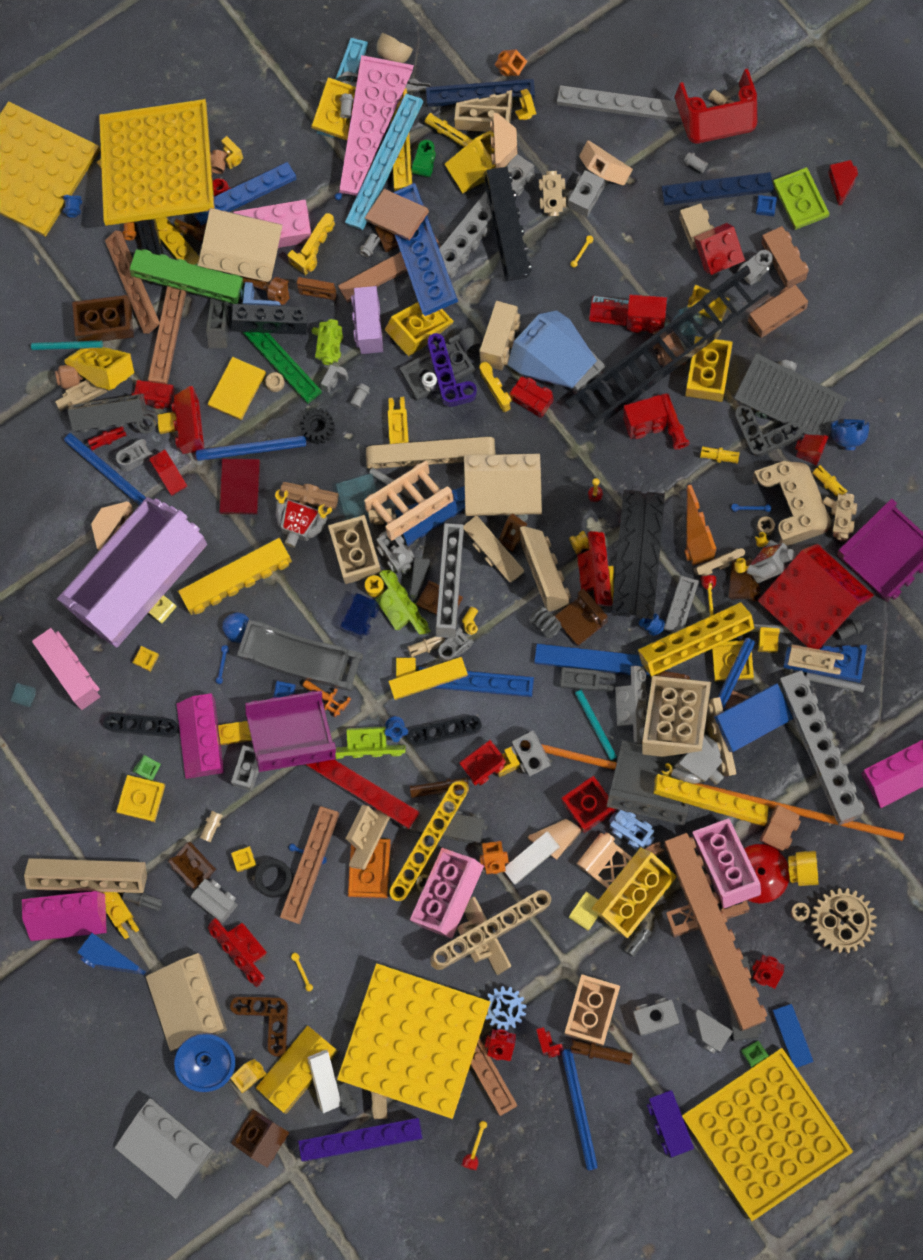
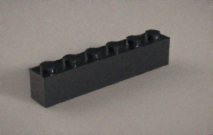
[483,166,532,282]

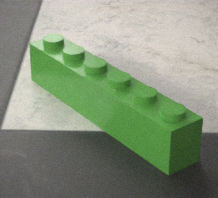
[130,249,243,304]

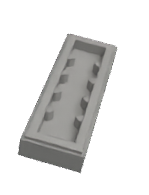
[664,575,699,633]

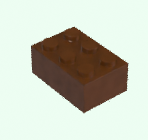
[72,295,134,342]

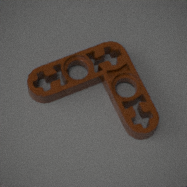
[230,997,289,1057]

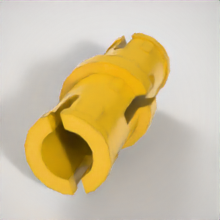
[700,446,740,464]
[812,465,848,498]

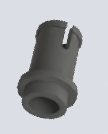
[836,620,863,640]

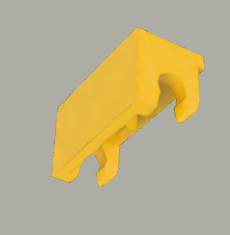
[687,285,730,321]

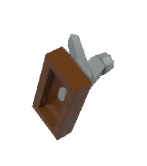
[499,513,528,552]

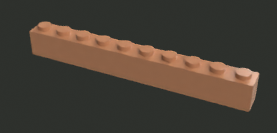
[664,833,767,1031]

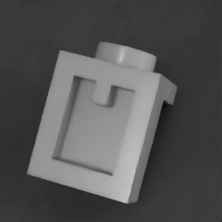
[321,365,349,393]

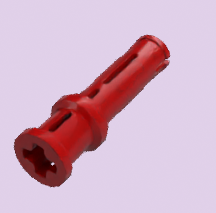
[660,393,690,450]

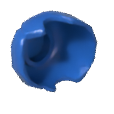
[222,612,250,643]

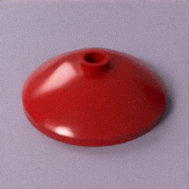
[744,844,790,904]

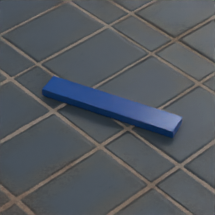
[535,644,650,677]
[419,667,534,697]

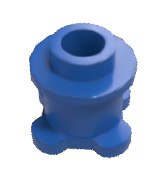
[63,195,82,218]
[639,613,665,636]
[385,716,408,742]

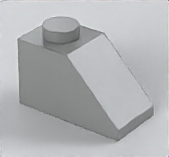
[695,1010,733,1054]

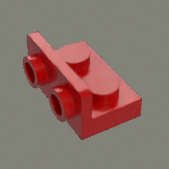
[132,380,174,409]
[536,1027,563,1058]

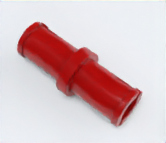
[88,426,127,451]

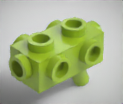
[312,319,343,365]

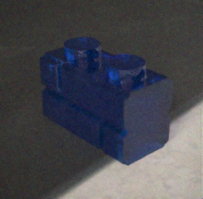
[340,593,379,639]

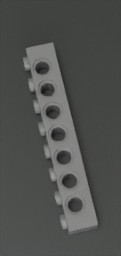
[440,154,535,278]
[778,671,864,825]

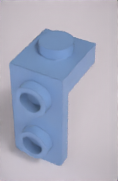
[241,282,281,306]

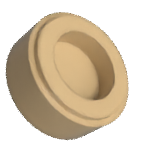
[265,372,285,392]

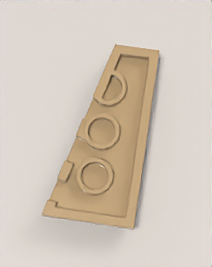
[706,697,736,776]

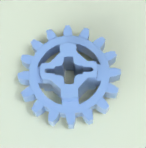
[485,986,527,1031]

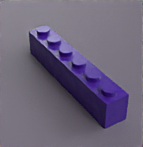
[298,1118,424,1162]

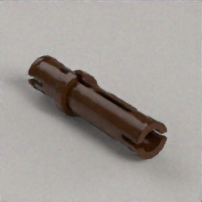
[410,777,469,798]
[571,1040,633,1066]

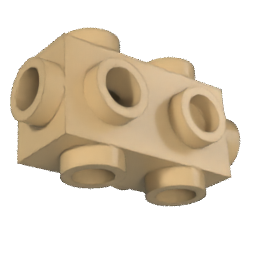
[539,171,566,216]
[823,493,857,541]

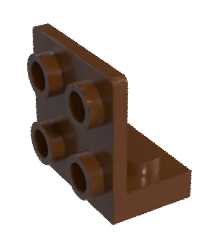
[555,588,608,646]

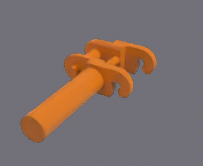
[303,680,351,717]

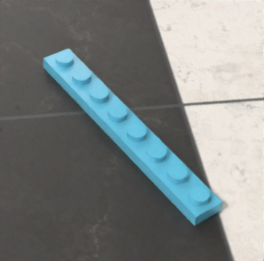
[345,94,423,230]

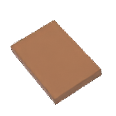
[365,189,429,241]

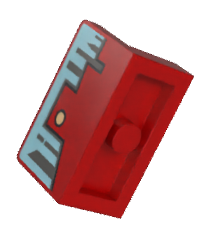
[589,296,629,326]

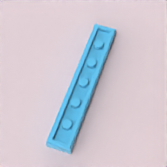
[317,38,368,138]

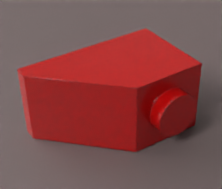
[828,160,858,206]
[795,434,828,466]
[149,450,187,496]

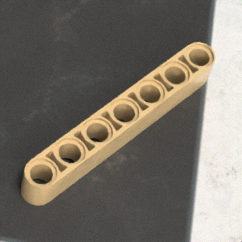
[366,437,496,469]
[430,890,551,970]

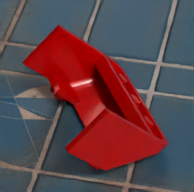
[674,69,758,144]

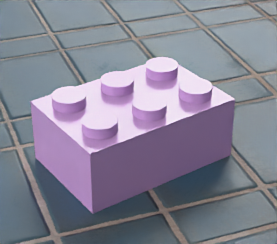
[351,286,383,354]

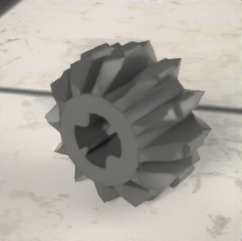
[529,606,562,638]

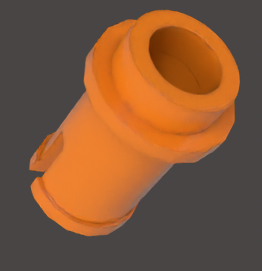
[122,222,137,241]

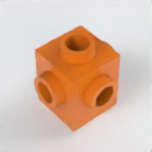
[494,49,527,77]
[480,841,509,874]

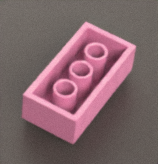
[234,200,312,248]
[32,628,100,710]
[692,819,761,908]
[410,848,484,939]

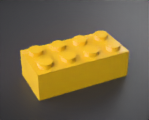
[591,847,677,938]

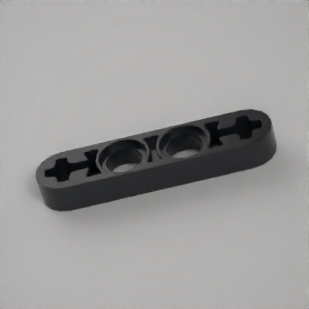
[103,713,179,738]
[407,716,482,747]

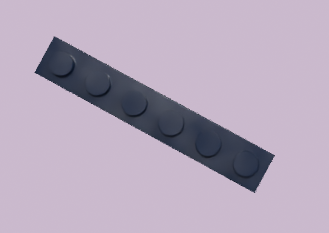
[426,79,535,107]
[662,172,773,206]

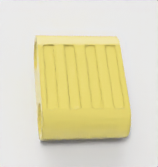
[148,595,177,624]
[569,892,599,931]

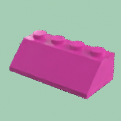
[177,693,224,779]
[861,740,923,809]
[22,891,107,941]

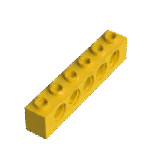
[638,602,755,677]

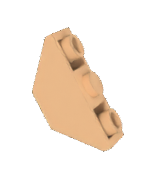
[490,113,517,168]
[579,140,633,185]
[91,501,133,551]

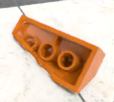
[684,485,716,566]

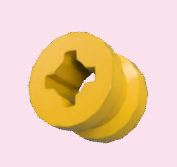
[569,531,589,554]
[365,575,385,598]

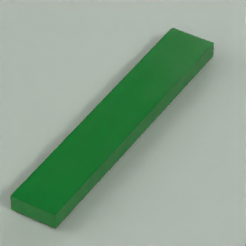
[242,332,322,404]

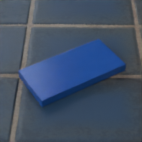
[714,684,793,752]

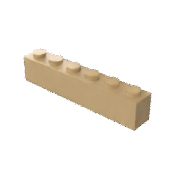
[24,859,147,893]

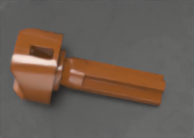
[241,276,290,305]

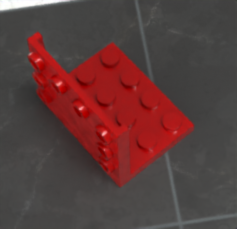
[758,544,874,649]

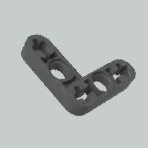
[735,405,803,457]

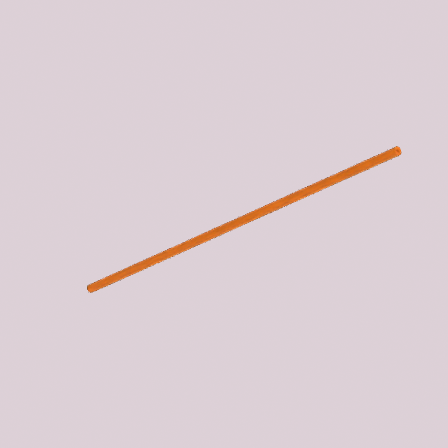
[520,740,904,841]

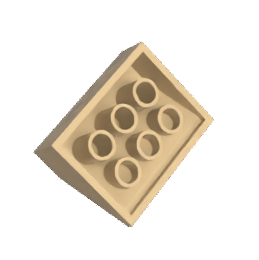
[198,208,282,282]
[464,454,542,516]
[520,526,571,612]
[642,676,711,757]
[146,953,227,1052]

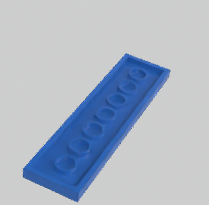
[393,183,459,316]

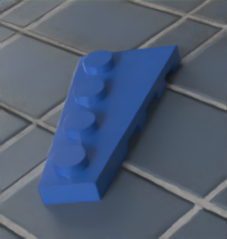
[783,645,867,683]

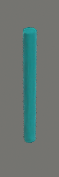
[31,341,103,350]
[575,690,617,761]

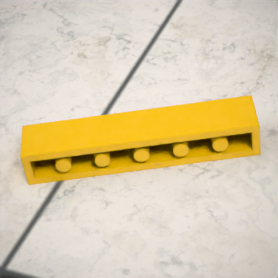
[178,538,292,615]

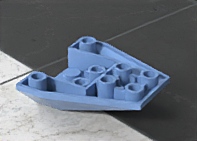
[508,311,597,388]

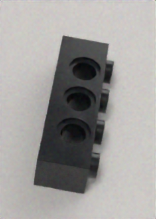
[232,304,307,335]

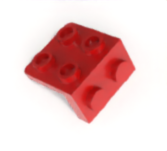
[459,739,506,786]

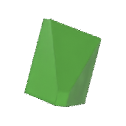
[132,755,161,781]
[741,1040,769,1068]

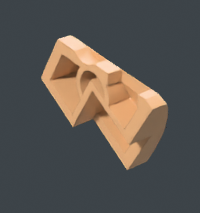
[528,819,581,860]

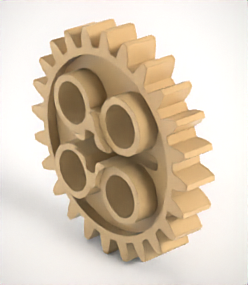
[811,888,877,954]

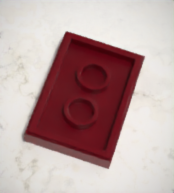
[220,459,260,515]

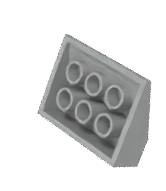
[115,1098,215,1199]

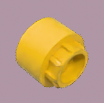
[788,851,819,886]

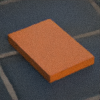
[348,839,391,899]

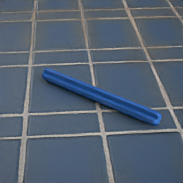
[64,433,146,506]
[196,436,307,461]
[561,1049,598,1171]

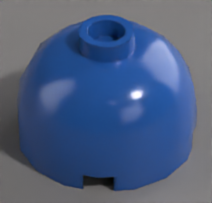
[831,419,869,450]

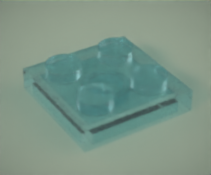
[336,474,377,520]

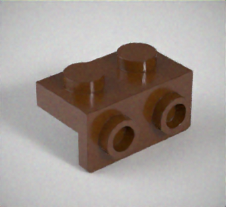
[729,560,760,602]
[168,842,217,889]

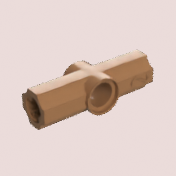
[280,482,339,510]

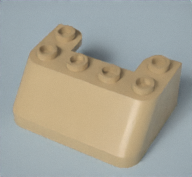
[752,461,831,546]

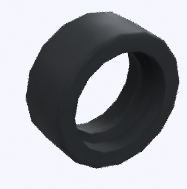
[254,859,293,898]

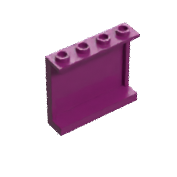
[837,499,923,602]
[245,691,336,772]

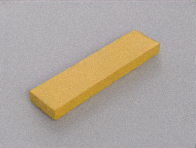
[389,657,468,700]

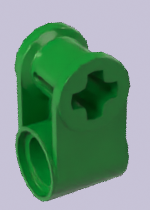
[412,140,436,177]

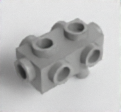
[376,531,415,574]

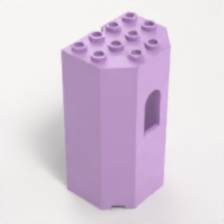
[57,497,207,648]

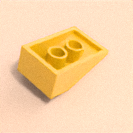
[385,302,454,356]
[64,347,134,390]

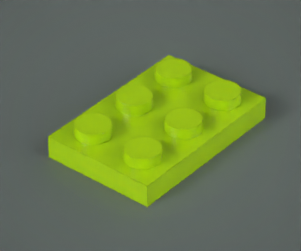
[773,167,829,230]

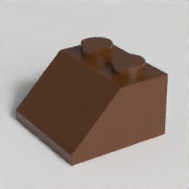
[231,1109,289,1168]

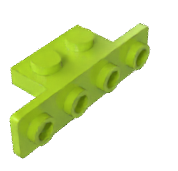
[376,570,431,634]
[336,727,406,759]

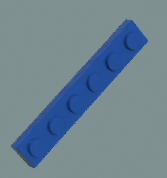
[193,162,296,225]

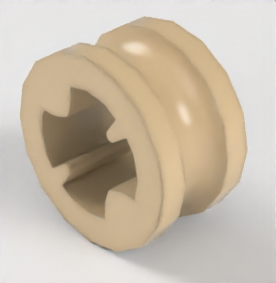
[757,517,775,536]
[791,903,810,922]

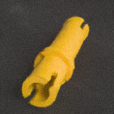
[425,113,473,147]

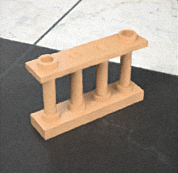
[364,461,453,541]

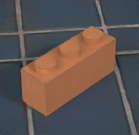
[761,226,809,287]
[748,285,808,338]

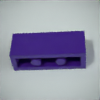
[646,1090,694,1158]

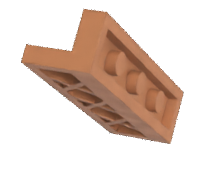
[666,895,750,938]

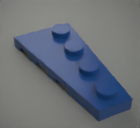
[395,486,465,546]

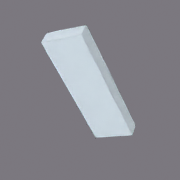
[505,832,560,884]
[307,1050,342,1113]

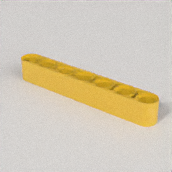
[390,780,469,901]

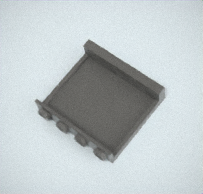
[607,740,693,825]

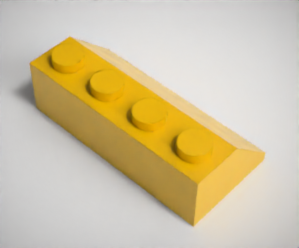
[256,1026,338,1114]

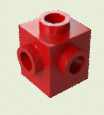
[752,954,784,989]
[485,1029,516,1061]

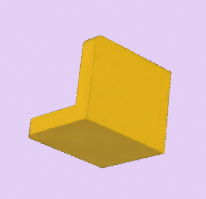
[758,627,780,653]
[497,747,520,777]

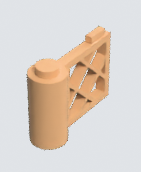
[576,832,632,888]

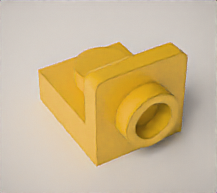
[515,89,536,120]
[221,136,243,169]
[287,250,317,276]
[230,1059,266,1093]

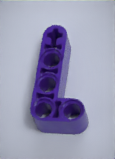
[428,333,477,407]

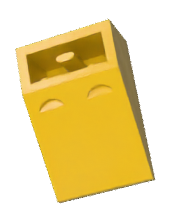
[445,130,509,194]

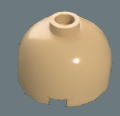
[376,33,413,63]

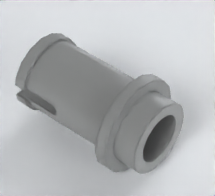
[340,94,354,118]
[684,152,708,173]
[360,234,380,258]
[350,384,370,409]

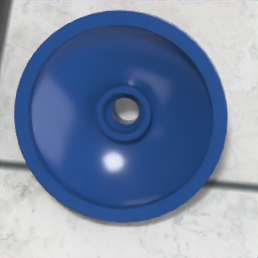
[174,1033,235,1092]

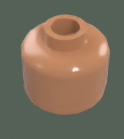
[55,365,83,389]

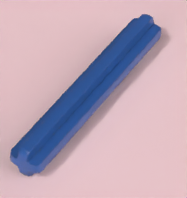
[718,638,755,709]

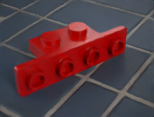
[577,531,613,607]
[208,918,267,987]

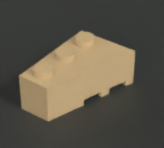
[454,90,513,132]

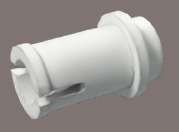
[422,372,437,391]

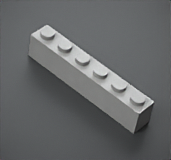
[436,523,464,638]

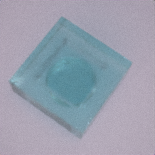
[11,683,36,708]

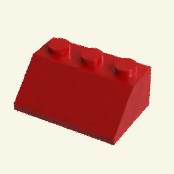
[172,386,204,454]

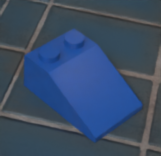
[78,933,146,975]

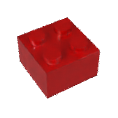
[693,223,745,275]
[627,295,667,334]
[623,395,667,439]
[561,776,616,834]

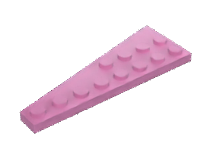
[339,55,414,196]

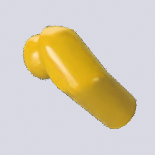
[462,606,478,635]

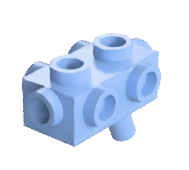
[609,810,655,850]

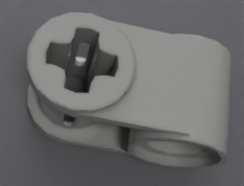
[737,250,773,285]
[116,439,154,472]
[438,628,474,663]

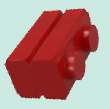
[510,377,553,418]

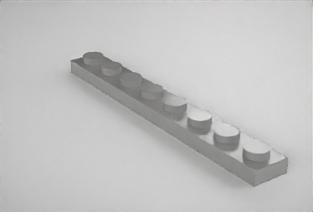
[557,85,682,122]

